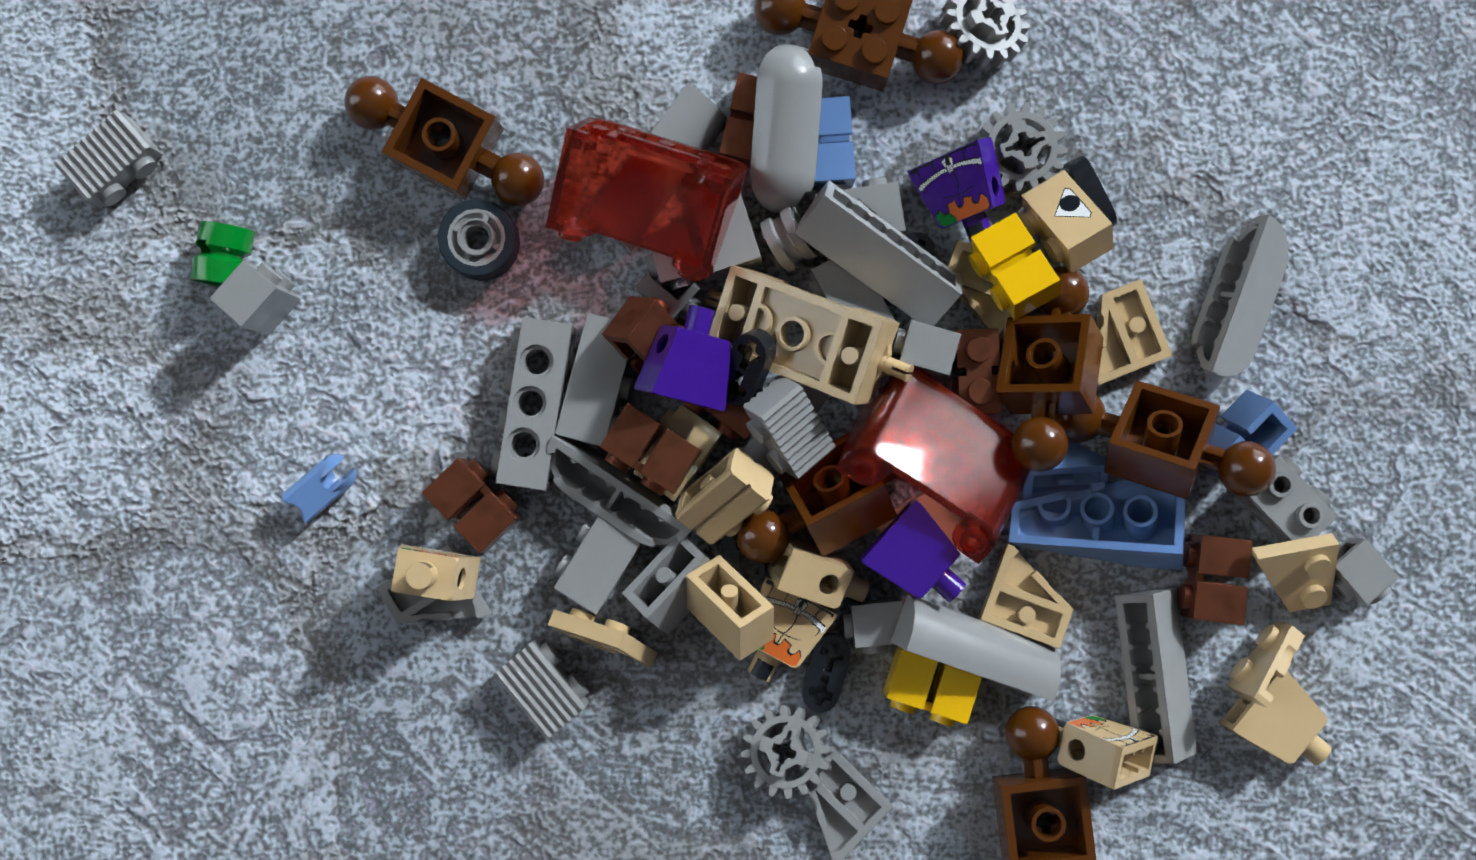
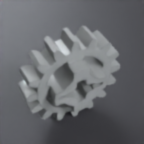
[939,0,1030,69]
[979,102,1068,195]
[741,705,834,799]

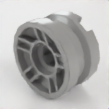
[760,206,819,272]

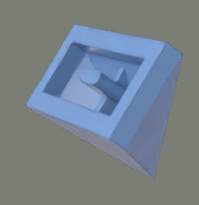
[1021,440,1108,500]

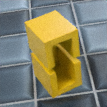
[968,212,1060,321]
[882,646,982,727]

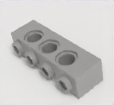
[491,317,577,491]

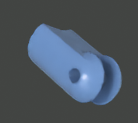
[281,454,357,523]

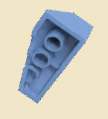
[1009,479,1186,570]

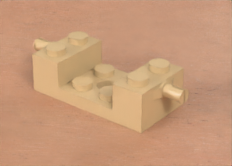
[705,265,914,405]

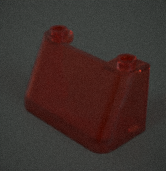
[545,117,747,281]
[836,368,1031,564]

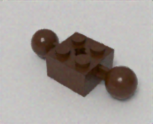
[753,0,965,92]
[344,76,544,206]
[996,266,1104,472]
[1056,380,1276,500]
[736,429,939,564]
[992,706,1096,860]

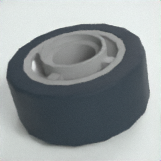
[437,199,520,281]

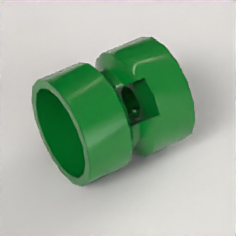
[190,221,255,287]

